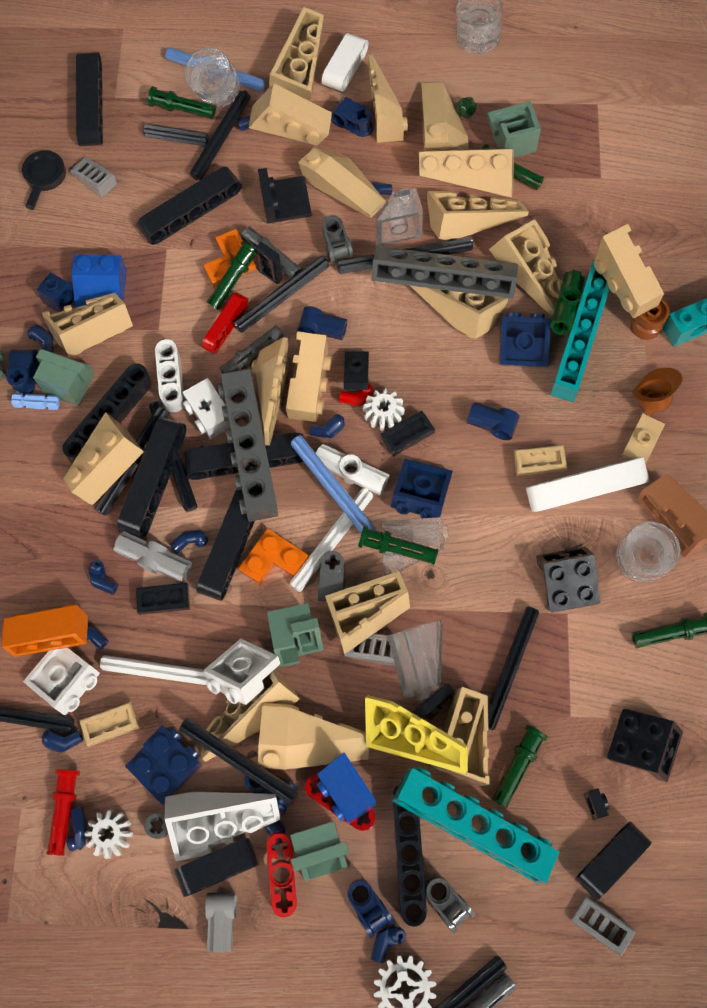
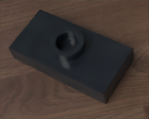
[256,241,283,284]
[344,351,369,390]
[380,411,435,457]
[136,583,190,615]
[411,683,454,720]

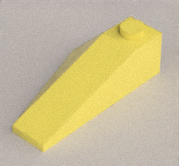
[365,695,468,774]

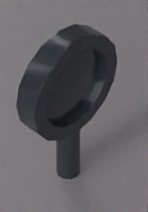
[22,150,66,210]

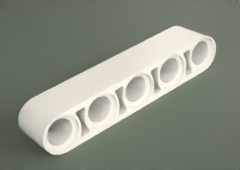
[525,457,650,512]

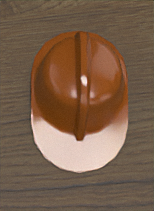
[632,367,683,417]

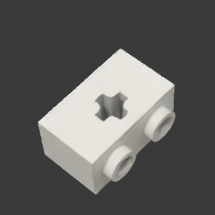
[182,378,231,440]

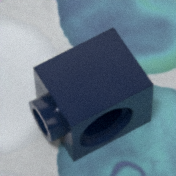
[36,272,74,312]

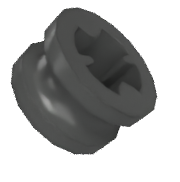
[144,813,168,839]

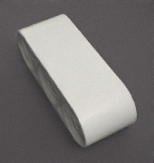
[322,33,369,92]
[155,339,185,413]

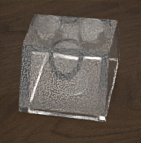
[376,188,423,246]

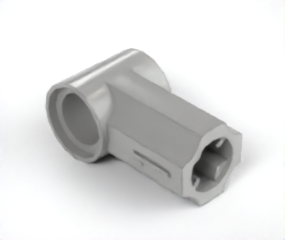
[205,893,237,952]

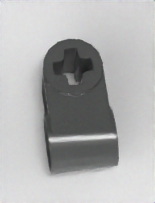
[322,215,353,263]
[318,551,345,601]
[425,877,475,934]

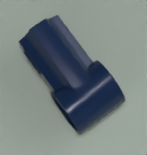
[297,306,347,340]
[467,402,520,440]

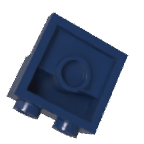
[499,312,551,368]
[391,459,453,521]
[125,725,202,805]

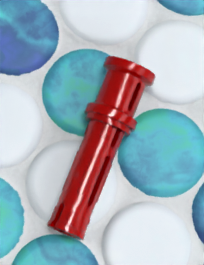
[46,769,80,856]

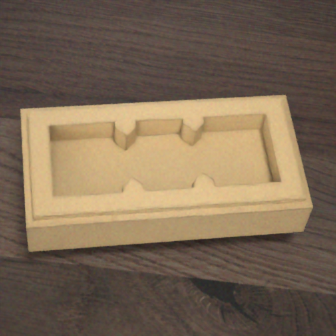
[621,414,665,464]
[513,445,567,476]
[79,702,140,747]

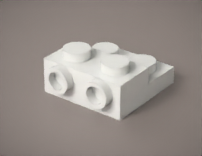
[204,639,280,705]
[23,648,100,715]

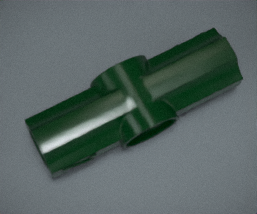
[550,269,585,336]

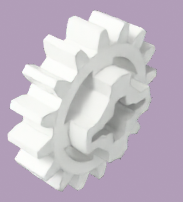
[374,955,436,1008]

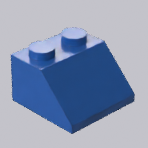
[72,254,127,308]
[317,752,376,824]

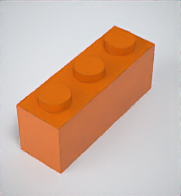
[1,604,88,657]

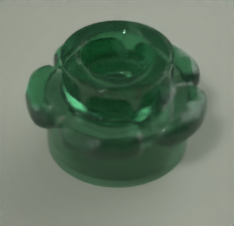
[456,97,477,119]

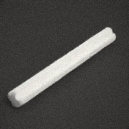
[290,488,373,592]
[100,655,207,685]

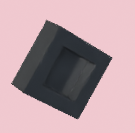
[584,788,609,820]

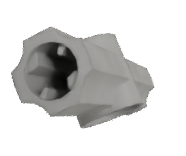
[113,531,192,583]

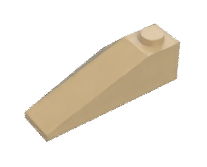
[421,82,469,151]
[427,191,529,240]
[489,219,562,316]

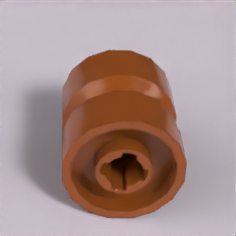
[631,299,670,340]

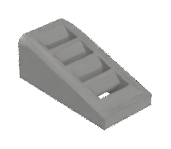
[70,157,117,199]
[344,634,401,667]
[571,896,636,957]

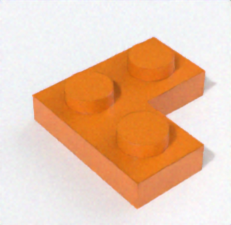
[203,229,256,288]
[238,529,309,585]

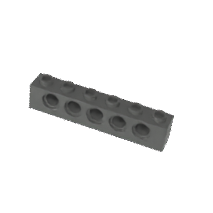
[371,246,518,299]
[218,369,279,522]

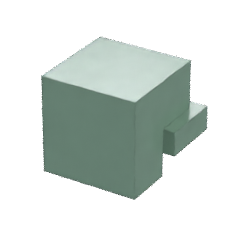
[487,101,541,158]
[33,349,95,406]
[267,603,324,668]
[290,821,350,881]

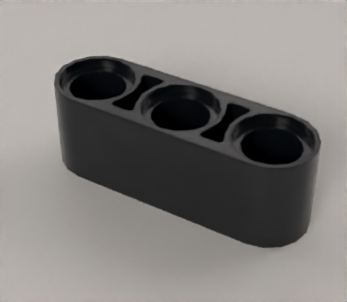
[575,821,652,901]
[174,838,259,897]

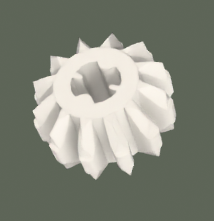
[363,388,405,431]
[84,810,133,859]

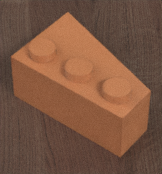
[638,474,707,557]

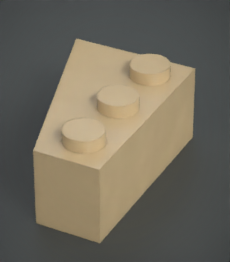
[249,83,332,145]
[42,293,133,357]
[286,332,332,423]
[63,412,144,506]

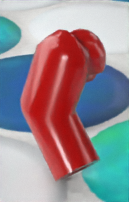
[339,383,374,406]

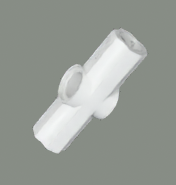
[316,444,389,495]

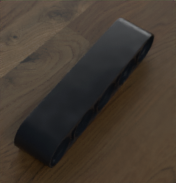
[76,52,103,147]
[136,167,242,245]
[62,364,152,464]
[117,417,187,538]
[184,432,304,480]
[196,488,262,601]
[393,785,427,927]

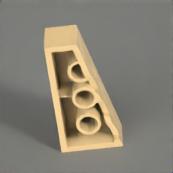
[269,7,324,101]
[419,148,514,198]

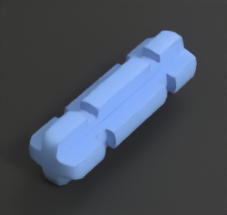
[11,393,60,410]

